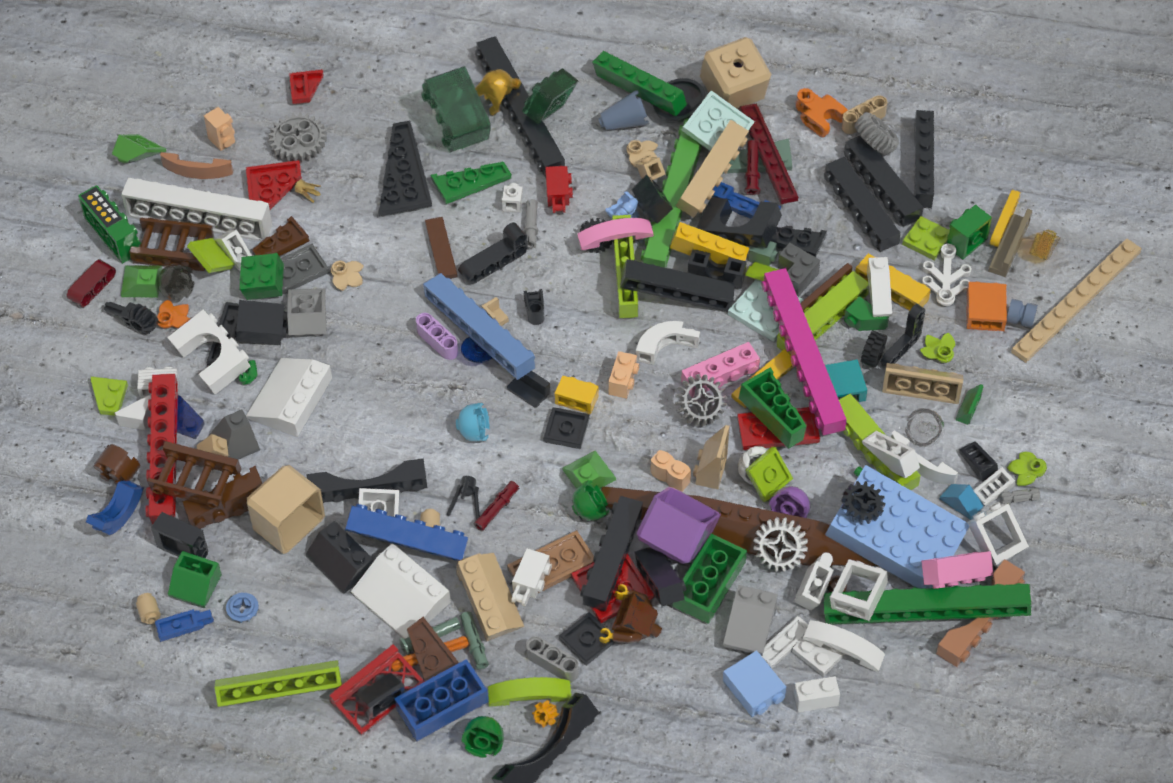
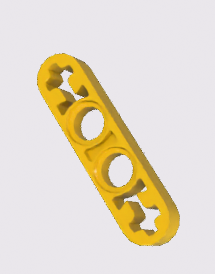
[989,189,1021,247]

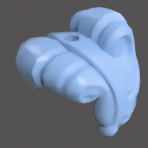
[605,191,639,218]

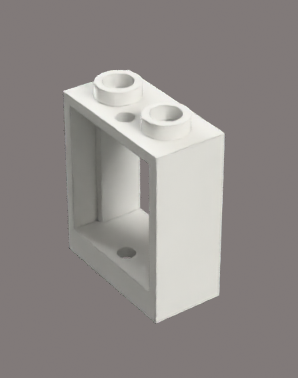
[967,502,1029,565]
[830,559,888,621]

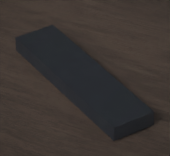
[206,302,239,366]

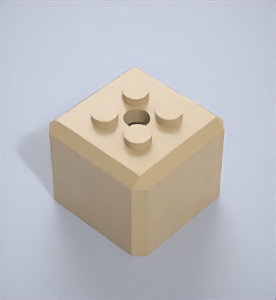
[700,37,771,109]
[247,465,325,554]

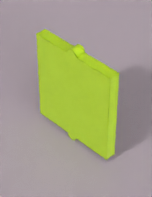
[745,262,779,281]

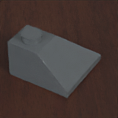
[209,409,260,460]

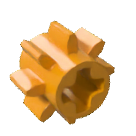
[532,700,559,728]

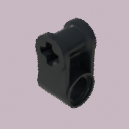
[523,289,545,325]

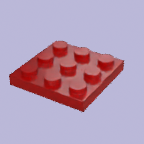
[571,554,654,623]

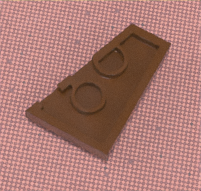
[407,617,459,681]

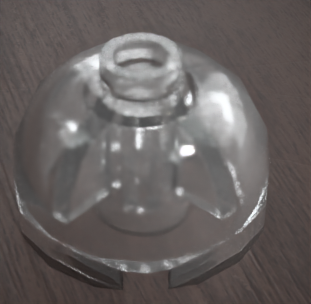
[905,408,945,447]

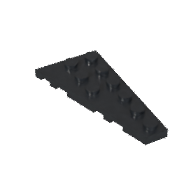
[378,120,432,217]

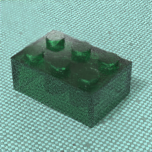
[522,68,579,124]

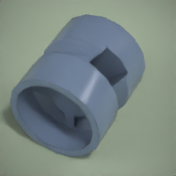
[1006,299,1038,329]

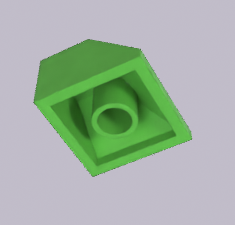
[112,134,166,163]
[121,265,163,298]
[562,450,616,489]

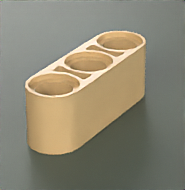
[842,95,888,134]

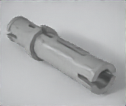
[524,199,538,249]

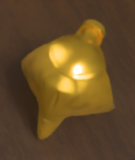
[467,69,521,115]

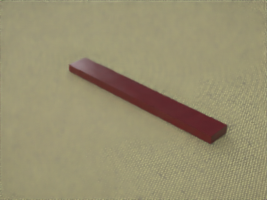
[740,103,799,204]

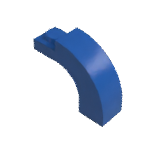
[86,481,144,535]

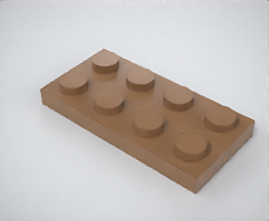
[507,530,594,593]

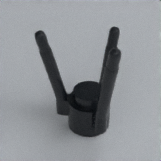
[447,476,480,520]

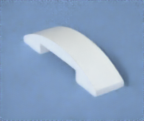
[891,430,958,485]
[802,620,885,672]

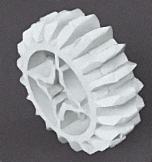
[754,517,808,572]

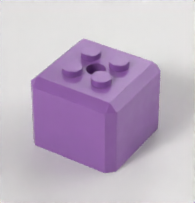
[637,487,721,564]

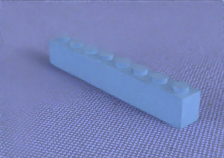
[423,273,535,380]

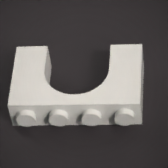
[167,309,251,395]

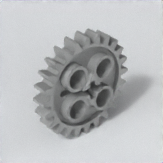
[268,112,327,162]

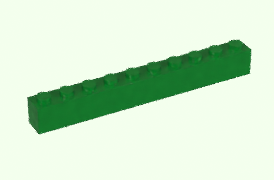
[824,583,1031,624]

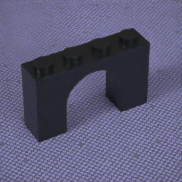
[696,197,782,248]

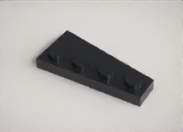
[770,225,827,257]

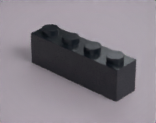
[634,547,686,607]

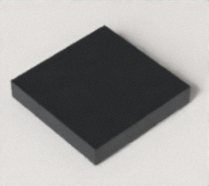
[543,407,590,449]
[559,612,615,666]

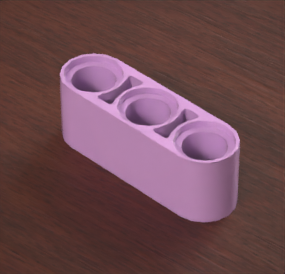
[416,313,458,360]

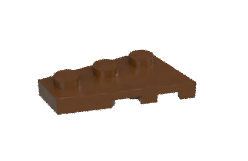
[252,216,310,256]

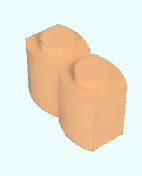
[651,450,691,492]

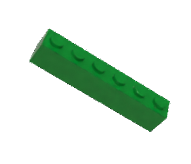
[592,50,687,116]

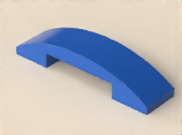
[712,182,781,219]

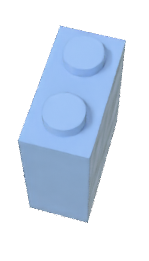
[723,651,786,717]

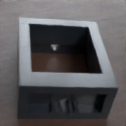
[151,512,208,558]

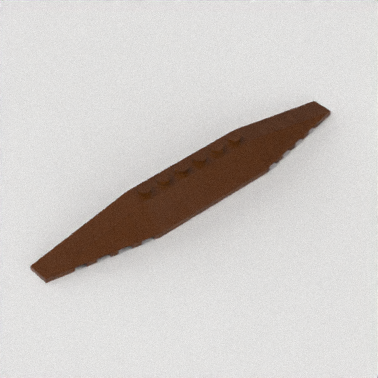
[601,486,880,567]

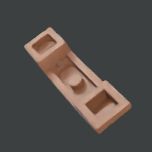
[160,152,233,179]

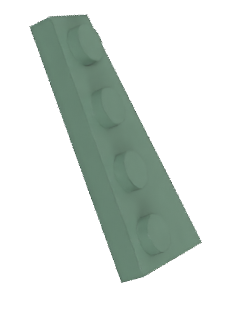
[722,138,792,174]

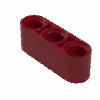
[67,259,116,307]

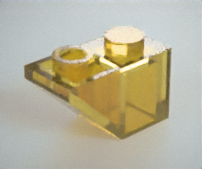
[1029,229,1060,260]

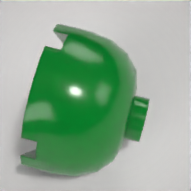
[572,480,609,521]
[461,716,504,758]

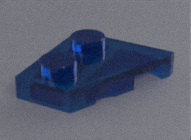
[177,395,205,439]

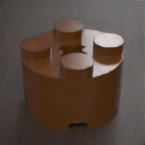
[93,444,141,485]

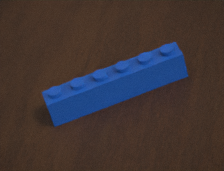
[345,504,468,561]

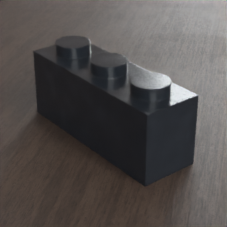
[631,175,674,224]

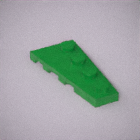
[431,161,512,204]

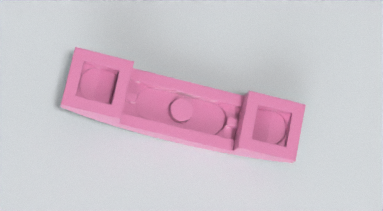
[577,218,654,250]

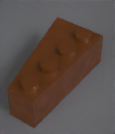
[182,466,262,529]

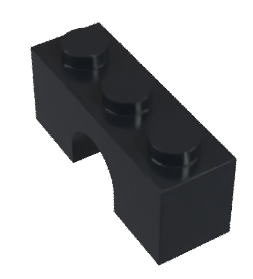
[687,249,747,289]

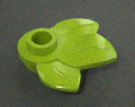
[920,333,955,363]
[1007,452,1047,486]

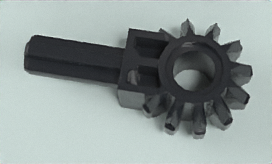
[104,302,158,334]

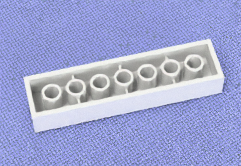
[121,178,272,242]

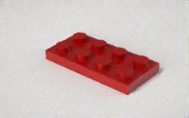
[737,407,820,450]

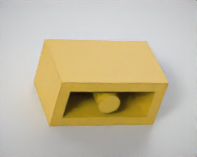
[554,375,599,415]

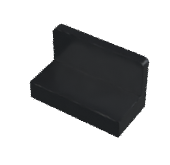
[507,371,550,408]

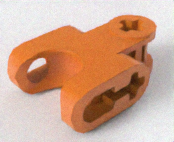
[795,88,848,137]

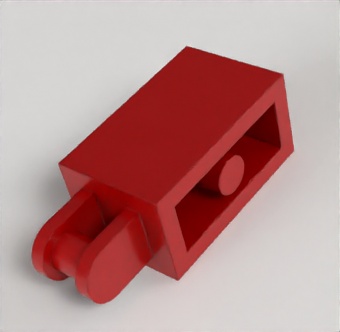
[546,166,573,213]

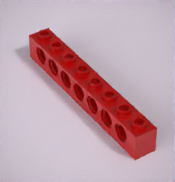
[146,374,178,524]

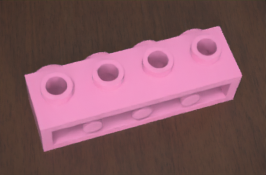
[681,342,760,398]
[922,551,993,588]

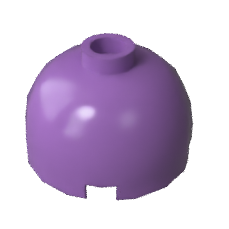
[769,486,810,518]

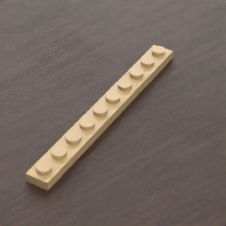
[1011,239,1142,363]

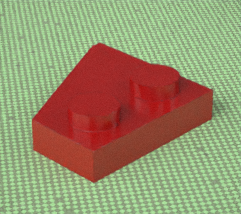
[289,69,324,104]

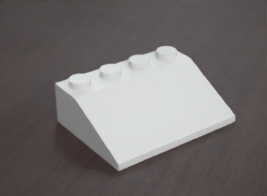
[246,358,332,437]
[351,543,451,639]

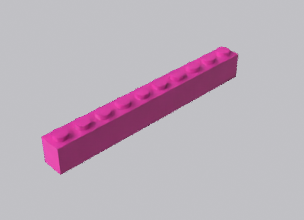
[761,268,847,435]

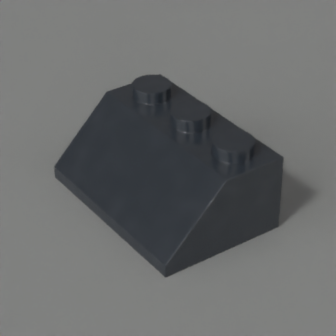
[306,521,373,594]

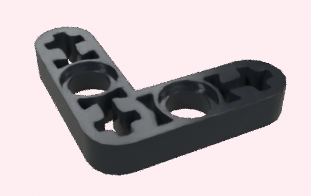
[880,304,926,366]

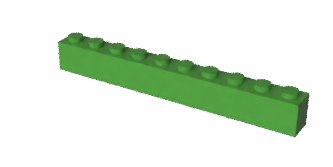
[641,119,702,268]

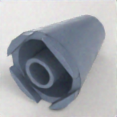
[598,90,649,130]

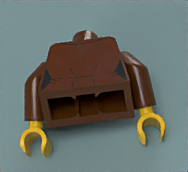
[599,584,662,643]

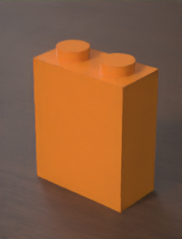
[966,281,1007,331]

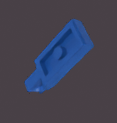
[155,609,214,642]

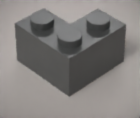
[778,243,820,297]

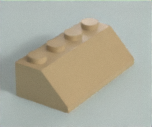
[882,363,963,404]
[456,553,524,642]

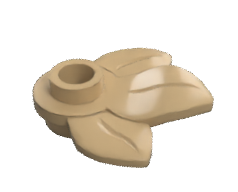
[626,140,658,168]
[331,261,364,291]

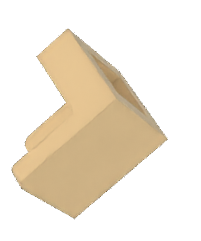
[482,297,509,326]

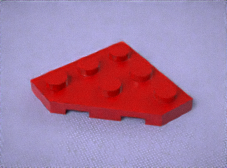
[246,160,302,210]

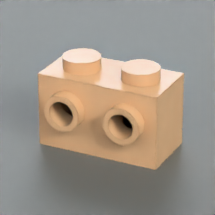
[204,107,235,151]
[609,351,640,399]

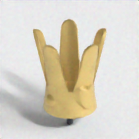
[294,179,321,203]

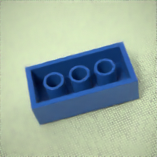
[395,659,489,741]

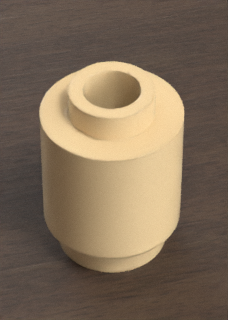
[420,509,440,528]
[136,593,161,624]

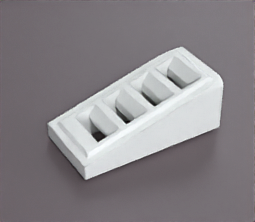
[974,467,1015,506]

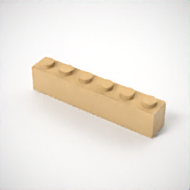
[676,120,749,218]

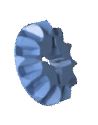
[226,593,259,623]

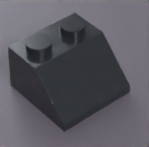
[356,672,405,721]

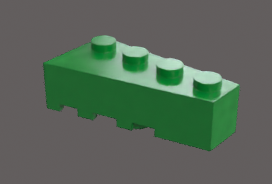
[738,367,806,449]

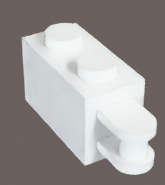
[511,548,552,606]
[793,553,834,611]

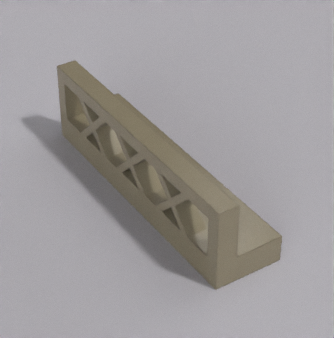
[988,209,1033,277]

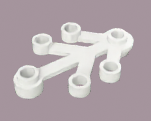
[922,244,972,306]

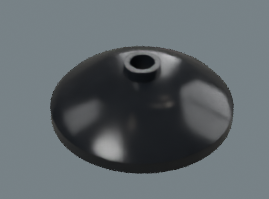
[653,78,706,121]

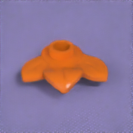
[157,300,190,328]

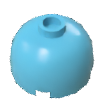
[456,403,490,442]

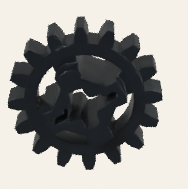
[841,481,886,524]

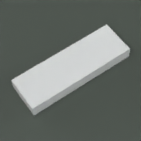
[761,616,808,668]

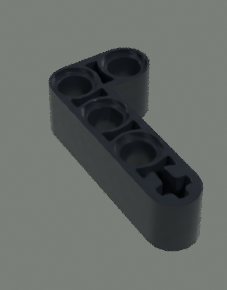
[458,222,528,284]

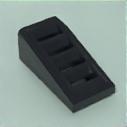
[959,441,998,482]

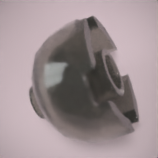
[157,264,194,302]

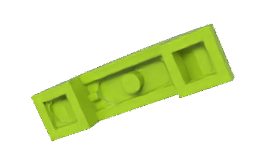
[488,677,571,707]

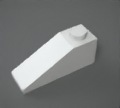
[867,257,892,317]
[862,431,920,478]

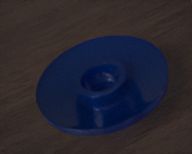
[461,337,493,363]

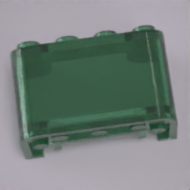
[421,66,491,153]

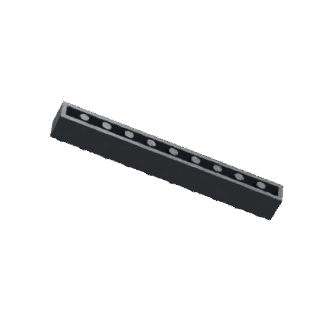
[475,36,565,178]

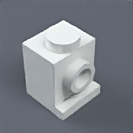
[502,183,523,213]

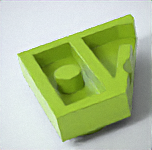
[90,377,128,416]

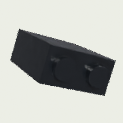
[236,300,287,345]

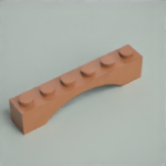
[936,559,1025,667]

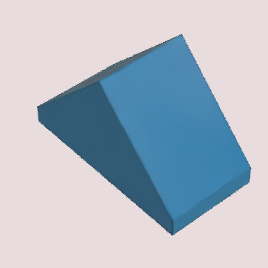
[939,484,983,520]

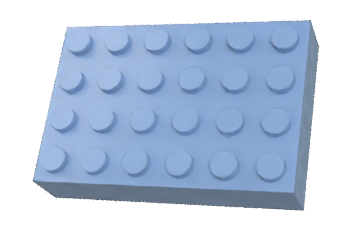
[825,465,969,589]

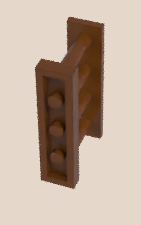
[130,217,214,271]
[147,441,242,509]

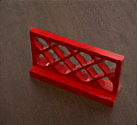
[329,644,425,736]

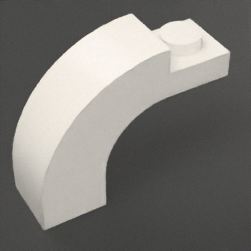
[636,321,700,365]

